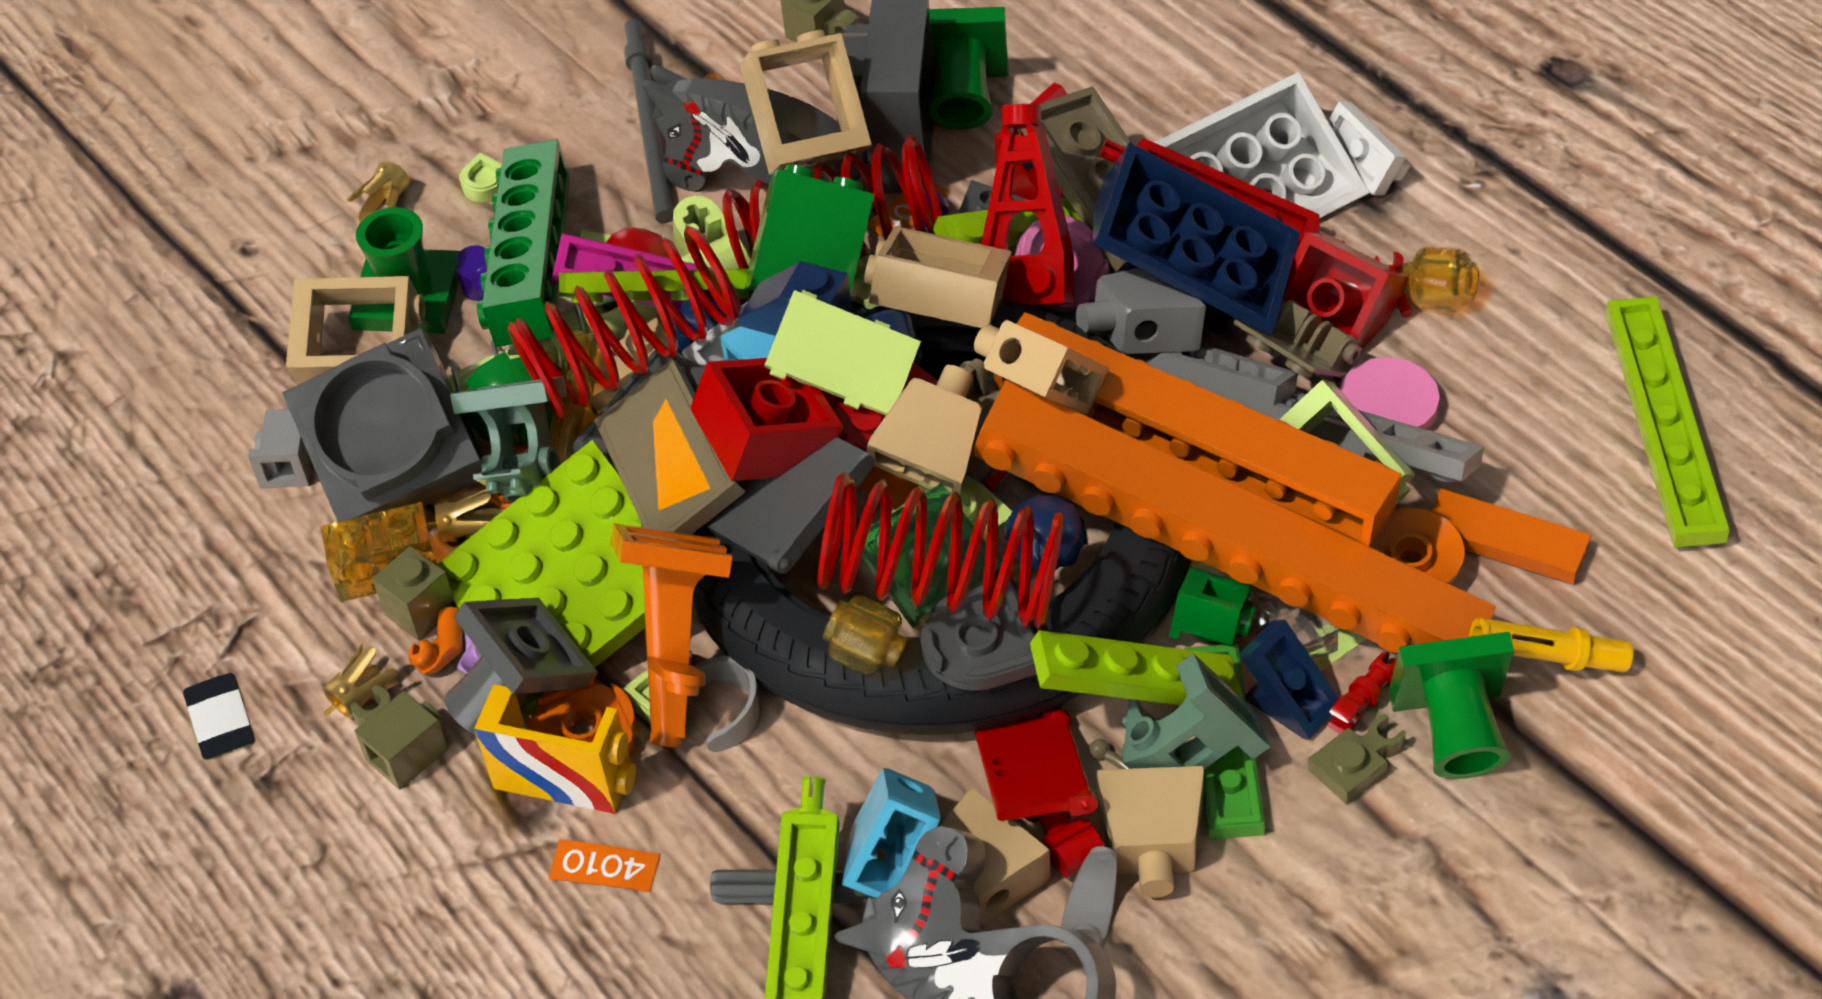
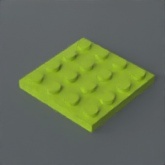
[436,440,646,714]

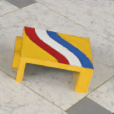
[474,684,636,814]

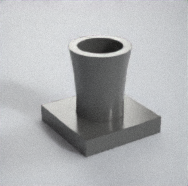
[445,597,598,735]

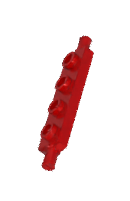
[1098,138,1345,255]

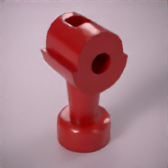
[1024,812,1105,879]

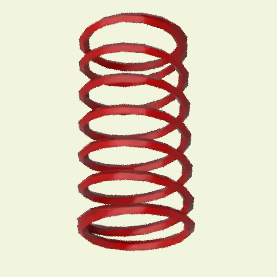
[722,134,942,269]
[508,225,743,420]
[817,471,1065,630]

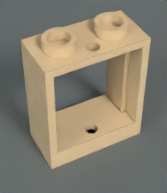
[740,30,872,175]
[864,226,1012,328]
[286,276,425,385]

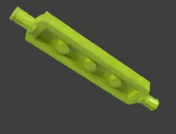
[765,776,840,999]

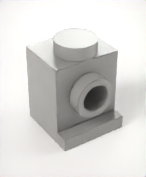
[248,409,312,488]

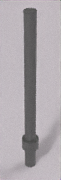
[624,19,673,223]

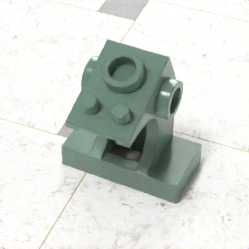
[450,376,567,502]
[1122,653,1270,770]

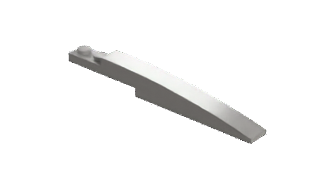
[1027,306,1484,482]

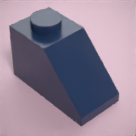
[738,261,853,336]

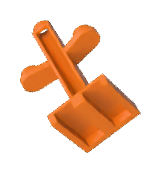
[610,523,733,747]

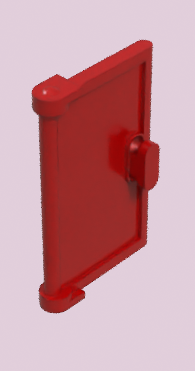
[974,709,1098,821]

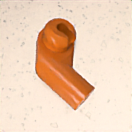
[408,607,464,674]

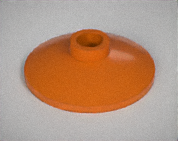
[1370,507,1465,584]

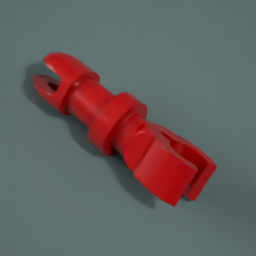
[1327,652,1396,734]

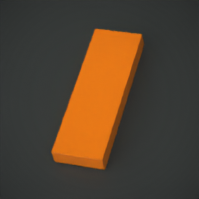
[1430,488,1591,585]

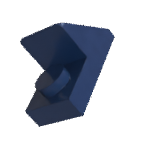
[1239,619,1339,739]

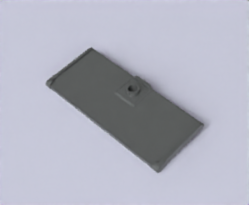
[573,350,875,574]

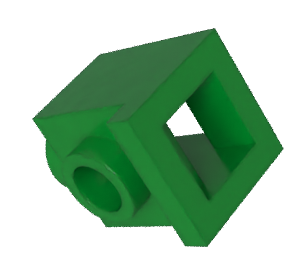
[1169,567,1256,646]

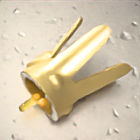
[346,161,410,222]
[424,489,501,543]
[322,644,399,719]

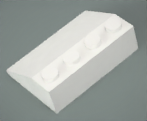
[1154,72,1370,219]

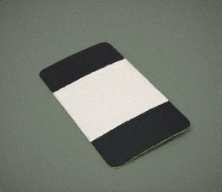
[183,673,254,760]

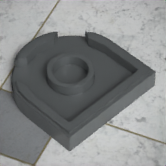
[921,578,1037,690]

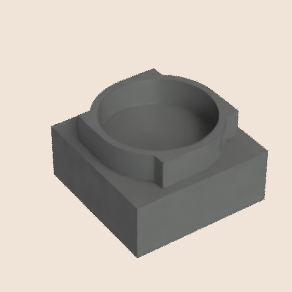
[837,0,935,194]
[282,328,483,539]

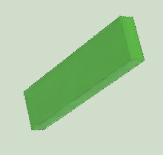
[1184,643,1265,840]

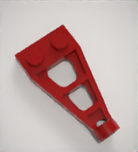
[981,104,1075,306]

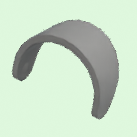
[693,655,761,752]
[1061,846,1118,948]

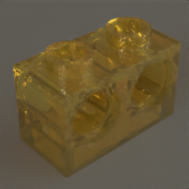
[321,502,438,602]

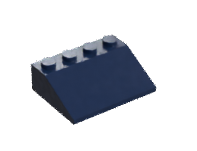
[1093,142,1300,336]

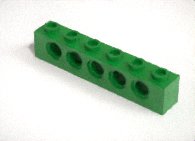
[477,139,570,348]

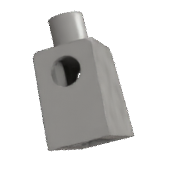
[1076,268,1206,354]

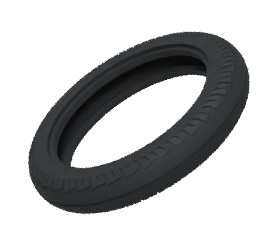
[692,300,1191,735]

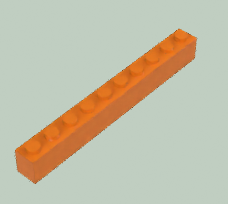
[971,379,1496,653]

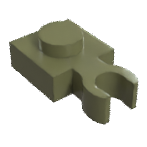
[1308,715,1406,805]

